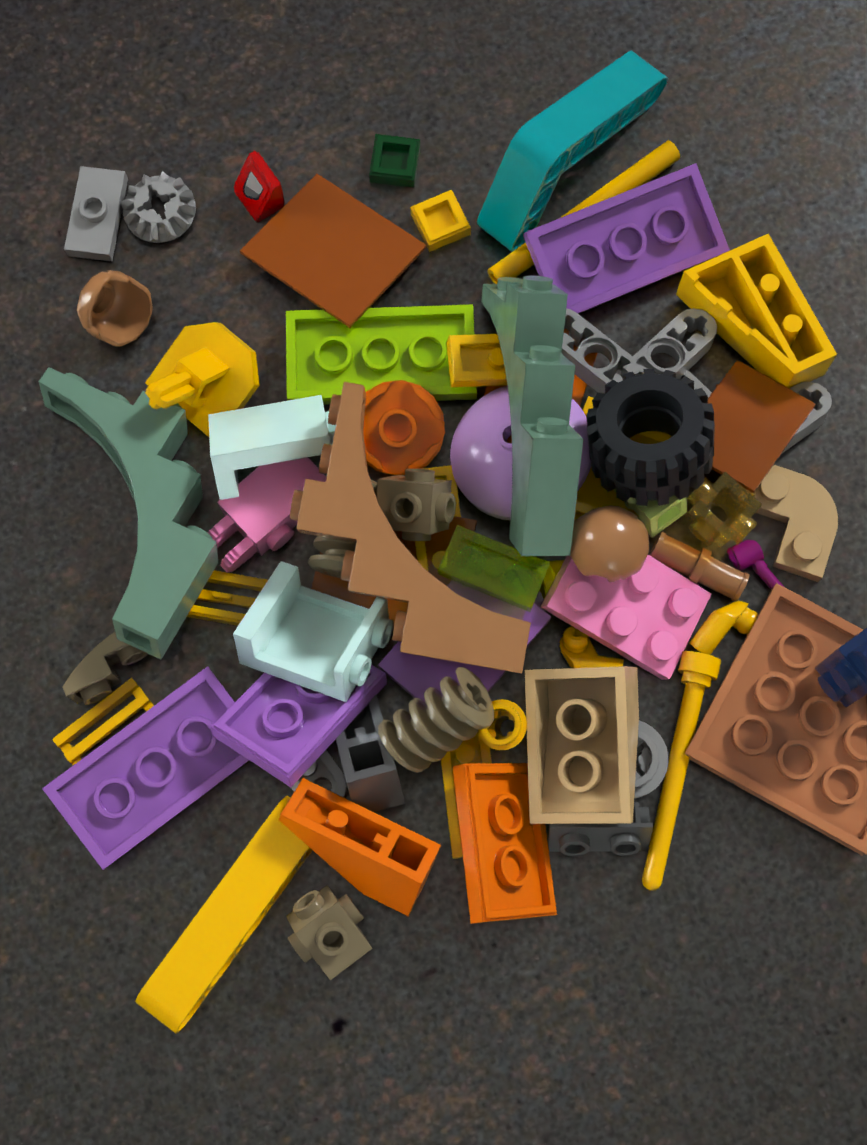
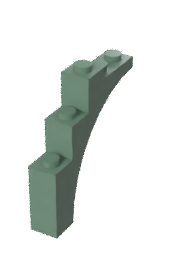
[481,276,583,556]
[39,367,218,659]

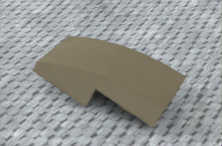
[62,632,148,705]

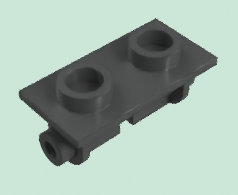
[547,802,653,856]

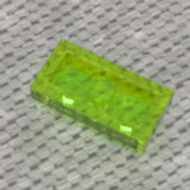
[438,525,550,612]

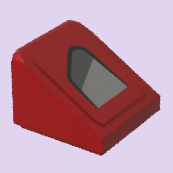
[234,150,285,222]

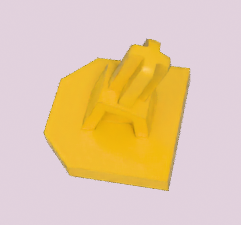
[145,322,260,437]

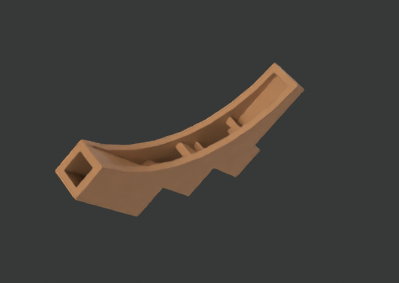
[290,382,531,674]

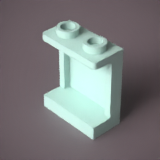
[208,395,336,500]
[233,561,393,702]

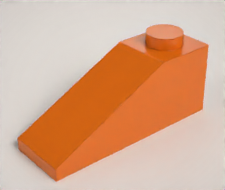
[279,778,441,916]

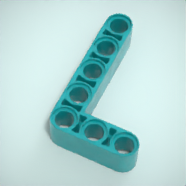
[477,50,668,252]

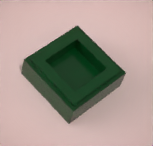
[369,134,421,188]

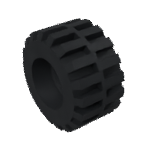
[587,369,715,506]

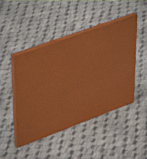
[708,360,816,493]

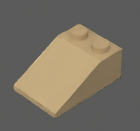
[525,666,639,824]

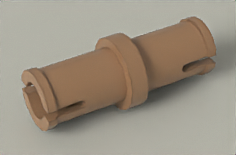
[649,531,750,602]

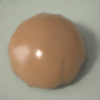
[76,270,153,347]
[570,505,649,582]

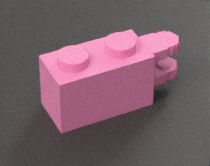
[207,457,326,573]

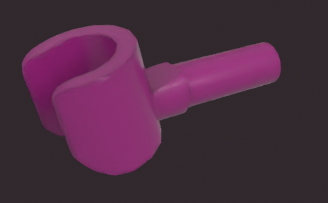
[727,540,784,589]

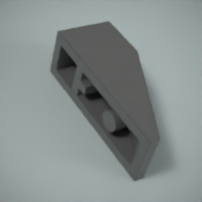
[336,695,406,812]

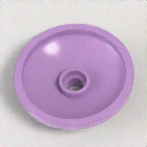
[450,385,591,520]

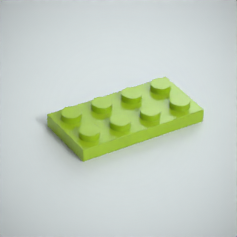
[286,304,477,405]

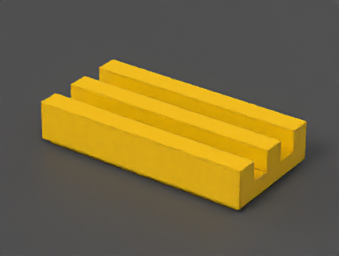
[187,570,268,626]
[52,677,154,765]

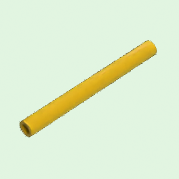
[487,140,680,284]

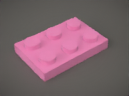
[541,555,712,680]

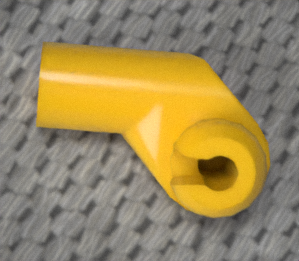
[689,600,758,655]
[560,626,624,668]

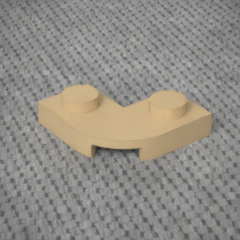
[740,465,838,582]

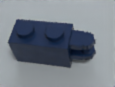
[815,628,867,708]

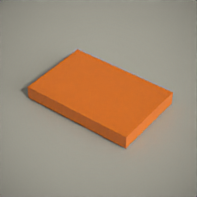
[452,763,557,924]

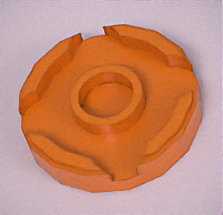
[363,380,445,475]

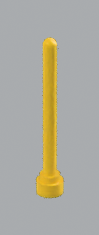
[642,651,721,891]

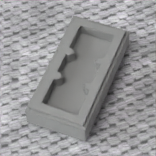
[64,166,128,261]

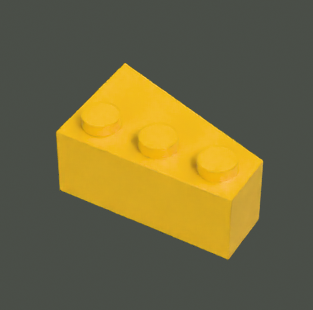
[676,233,837,389]

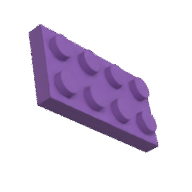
[523,163,730,313]
[42,666,249,870]

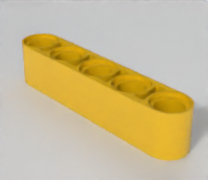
[135,796,313,1034]

